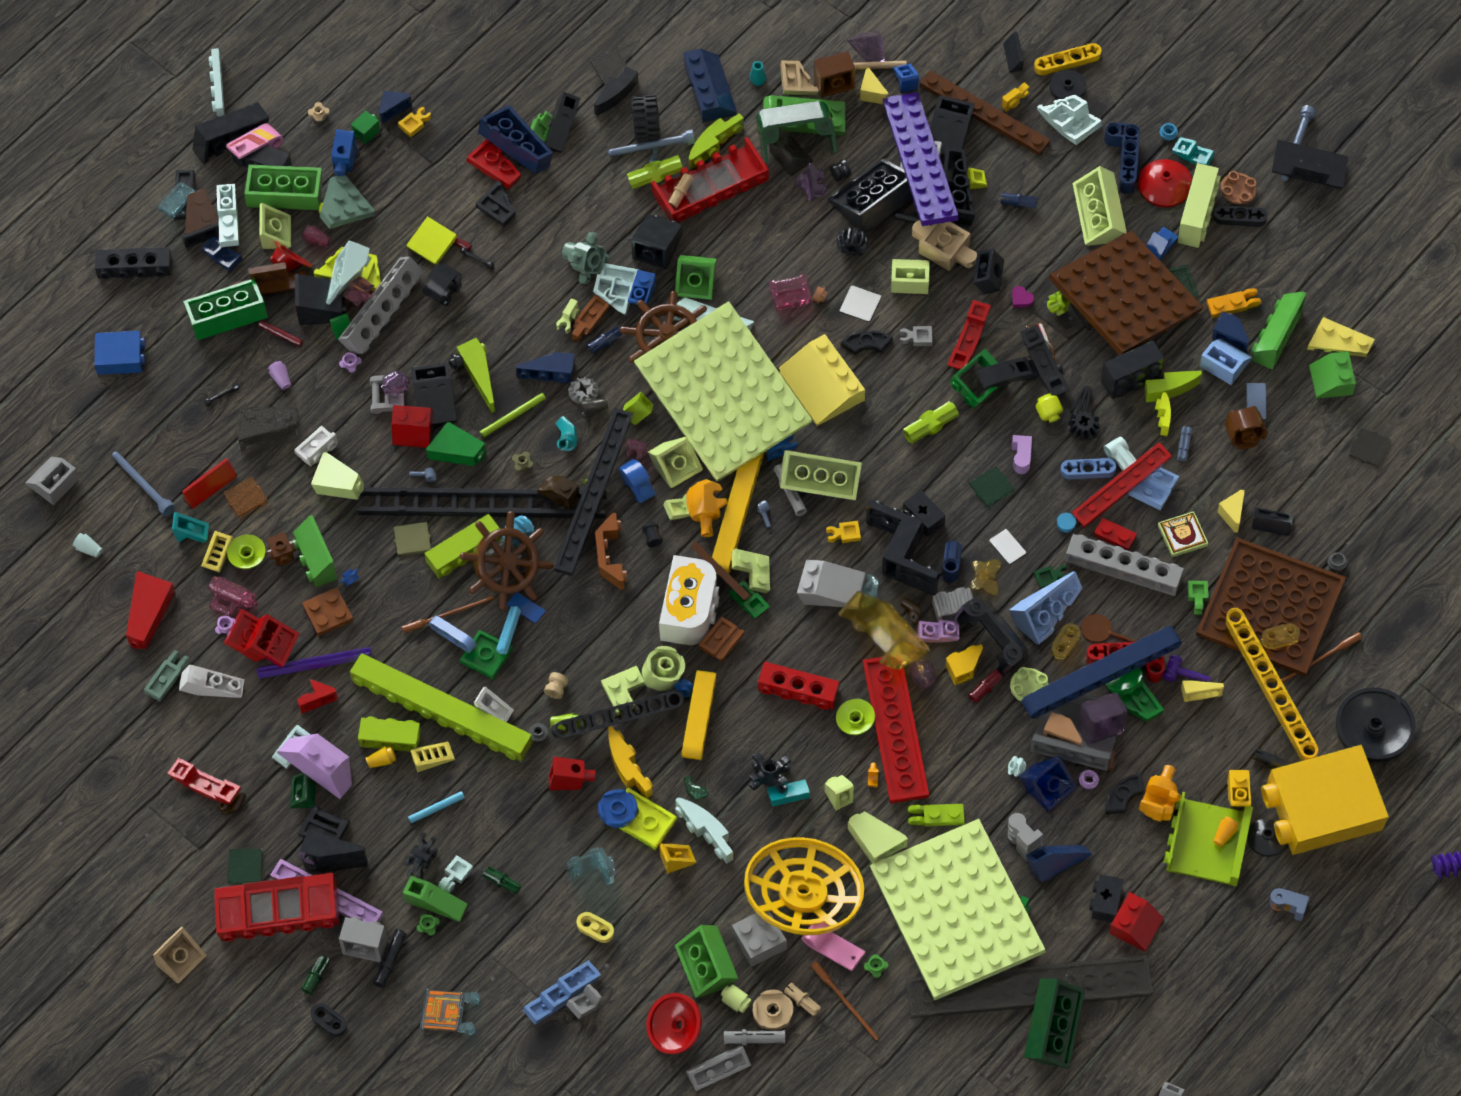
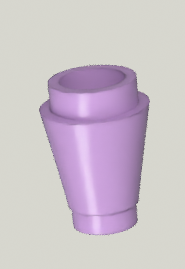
[268,361,292,390]

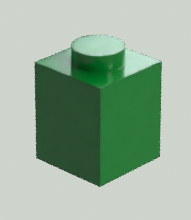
[351,111,380,144]

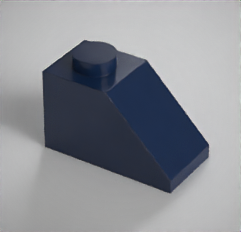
[1212,312,1249,353]

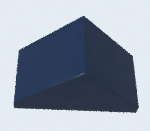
[379,91,412,124]

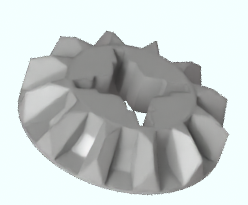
[568,377,599,404]

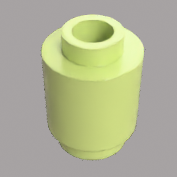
[721,985,752,1013]

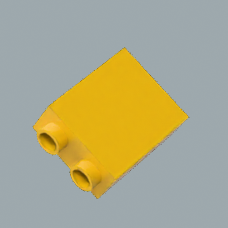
[1261,745,1389,855]

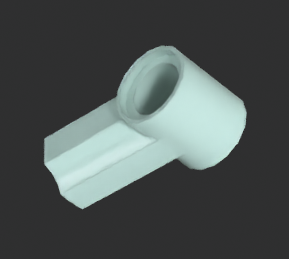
[1104,437,1136,471]

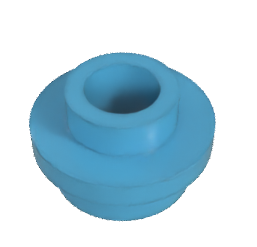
[1159,123,1178,141]

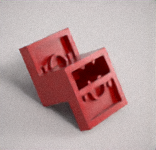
[224,609,300,667]

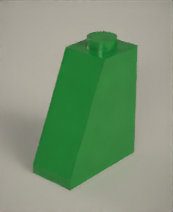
[426,422,487,466]

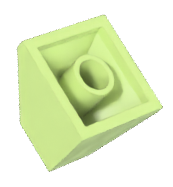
[648,437,703,488]

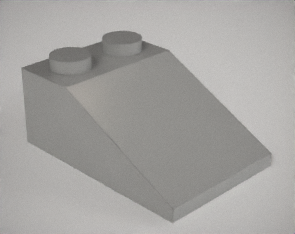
[797,560,867,608]

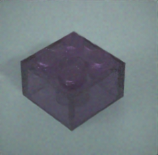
[1077,692,1127,745]

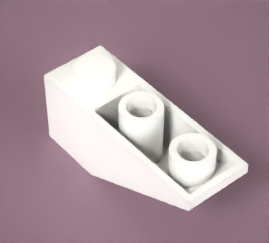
[179,665,244,698]

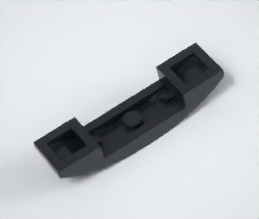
[1020,324,1069,396]

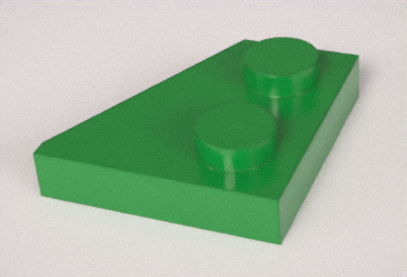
[1110,682,1164,722]

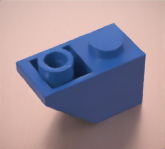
[628,270,656,305]

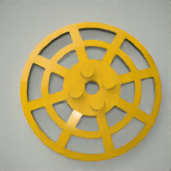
[744,837,864,935]

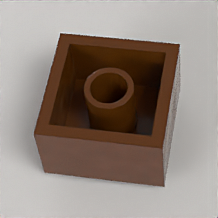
[814,51,855,98]

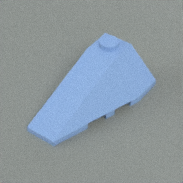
[1009,572,1082,644]

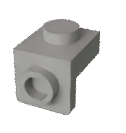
[566,984,602,1019]

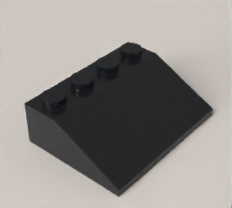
[827,158,913,232]

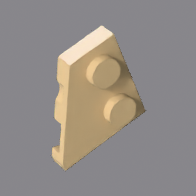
[780,60,819,95]

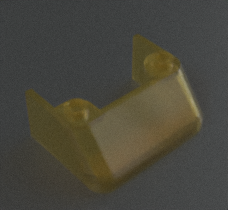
[838,591,930,670]

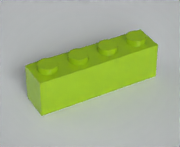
[425,514,502,579]

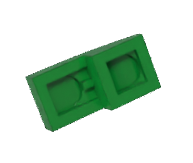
[728,580,770,619]

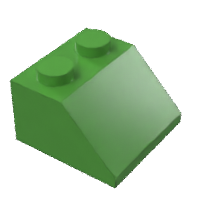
[675,255,717,300]
[1309,351,1356,399]

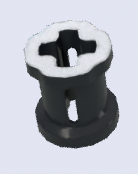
[642,522,663,547]

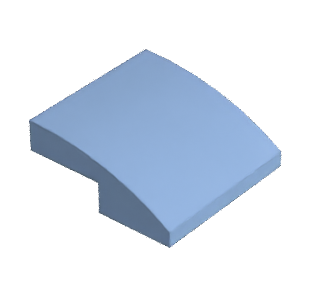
[1127,467,1179,510]

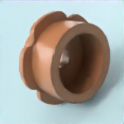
[812,286,827,304]

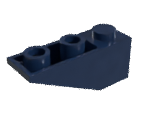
[516,352,575,383]
[1026,845,1092,882]

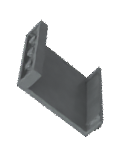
[1030,694,1125,771]

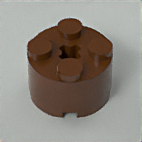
[1224,406,1268,450]

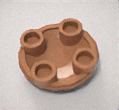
[1220,171,1257,205]

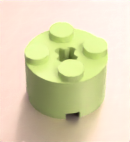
[642,646,685,691]

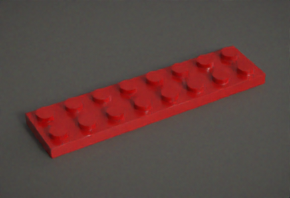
[863,654,929,804]

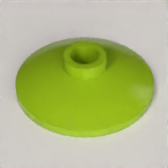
[227,534,266,569]
[836,699,875,735]

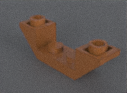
[595,513,628,590]

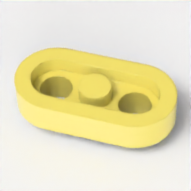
[577,912,614,943]

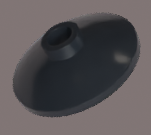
[1247,819,1286,856]

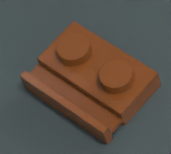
[699,617,744,663]

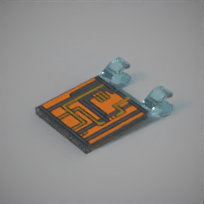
[420,990,480,1035]

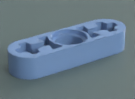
[1061,458,1116,479]
[429,616,476,653]

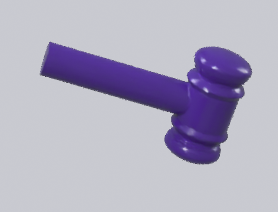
[1163,655,1211,682]

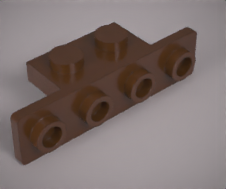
[233,263,307,295]

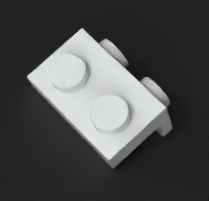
[294,426,338,467]

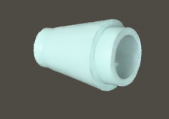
[73,533,103,558]

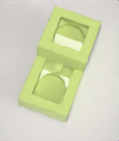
[663,494,690,520]

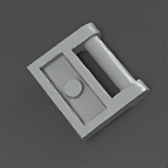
[370,374,404,414]

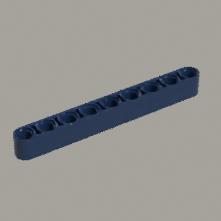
[1021,626,1182,719]

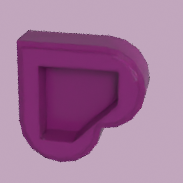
[1012,286,1034,308]

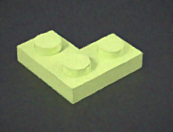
[732,549,770,593]
[601,666,645,716]

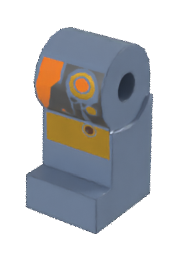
[1270,888,1309,921]

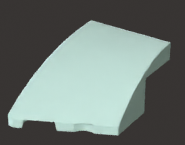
[1037,95,1102,145]
[593,263,639,315]

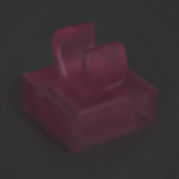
[625,438,649,459]

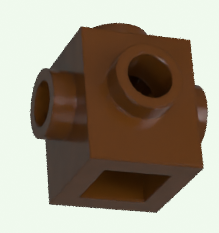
[267,532,296,566]

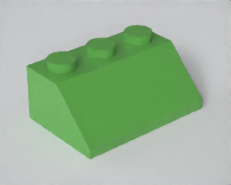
[292,515,337,587]
[675,925,738,998]

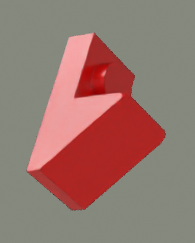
[297,680,338,714]

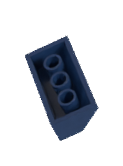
[683,49,737,123]

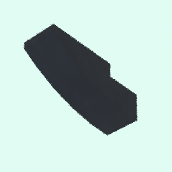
[594,66,639,116]

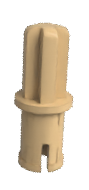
[668,173,693,209]
[784,983,821,1016]

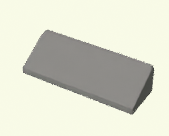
[686,1045,751,1091]

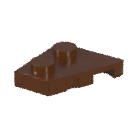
[185,188,219,235]

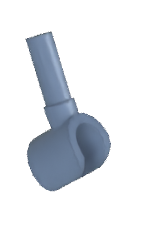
[409,468,436,482]
[757,500,771,528]

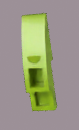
[688,113,744,170]

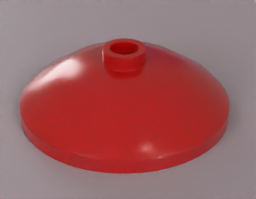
[1138,159,1193,207]
[646,993,702,1054]

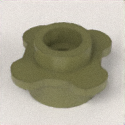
[512,451,533,471]

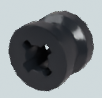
[829,159,851,182]

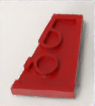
[466,139,521,189]

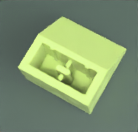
[891,259,929,294]

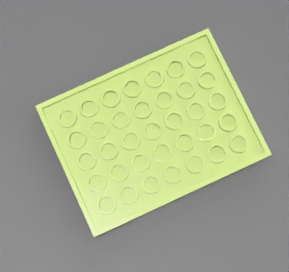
[634,301,812,482]
[870,819,1046,1000]

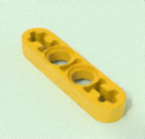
[1034,43,1102,76]

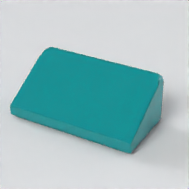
[767,780,810,807]

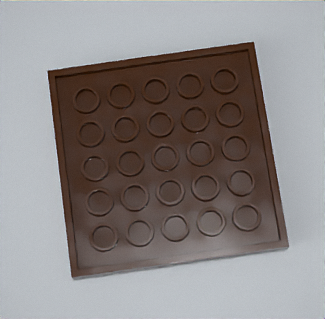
[1049,230,1203,355]
[1196,537,1346,677]

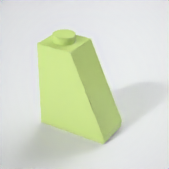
[311,452,364,500]
[848,811,908,864]

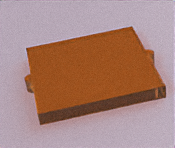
[223,477,268,517]

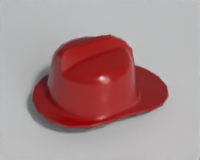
[270,241,312,271]

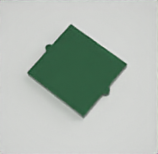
[969,466,1015,507]
[228,847,263,885]

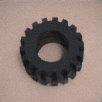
[632,95,660,142]

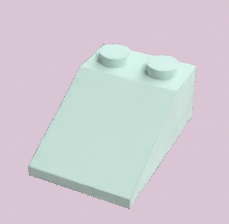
[326,241,370,305]

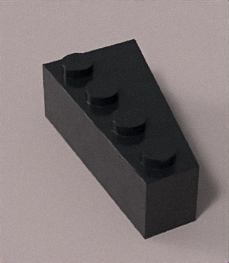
[192,102,269,164]
[942,147,975,226]

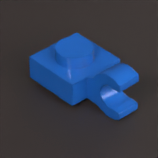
[765,434,797,461]

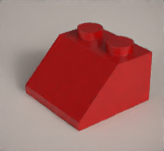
[392,405,434,448]
[1109,892,1164,952]

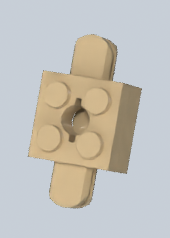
[912,220,977,271]

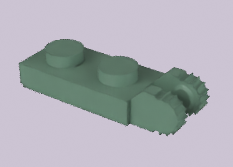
[144,650,190,702]

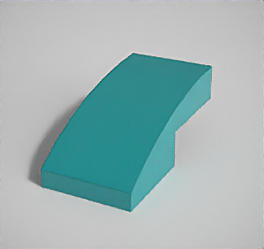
[1172,137,1215,166]

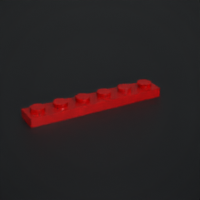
[1072,442,1172,528]

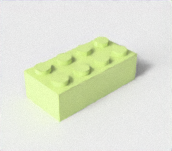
[1177,163,1221,248]

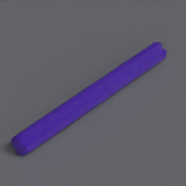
[257,647,372,678]

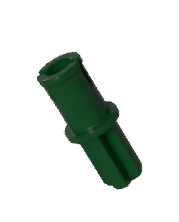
[483,866,521,894]
[300,956,330,995]

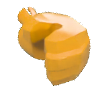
[686,479,728,537]
[1139,765,1181,822]

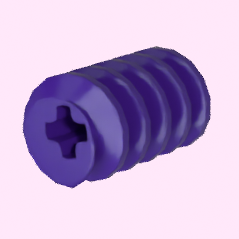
[1431,851,1461,879]

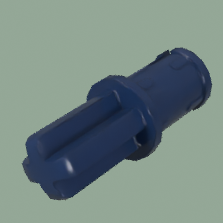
[1000,192,1038,208]
[587,326,623,354]

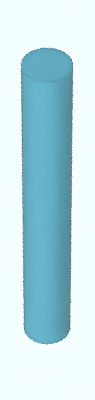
[408,791,465,824]

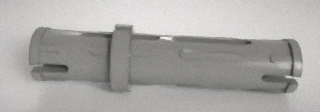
[773,464,807,516]
[724,1029,785,1046]

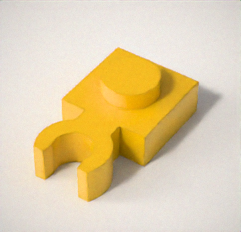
[1001,83,1030,112]
[398,107,431,137]
[826,521,861,543]

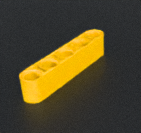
[682,670,717,760]

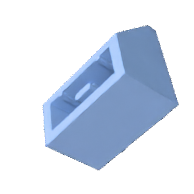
[1200,338,1252,385]

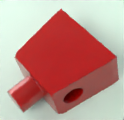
[549,757,595,790]

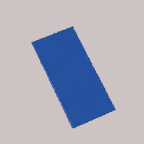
[506,592,546,623]

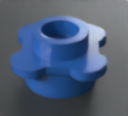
[340,569,359,586]
[674,679,694,697]

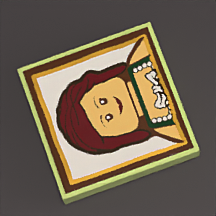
[1158,511,1208,558]

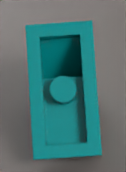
[172,512,209,543]

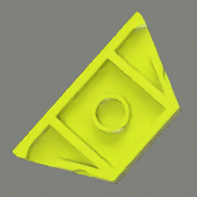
[314,247,381,292]

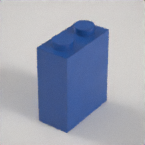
[95,331,146,375]

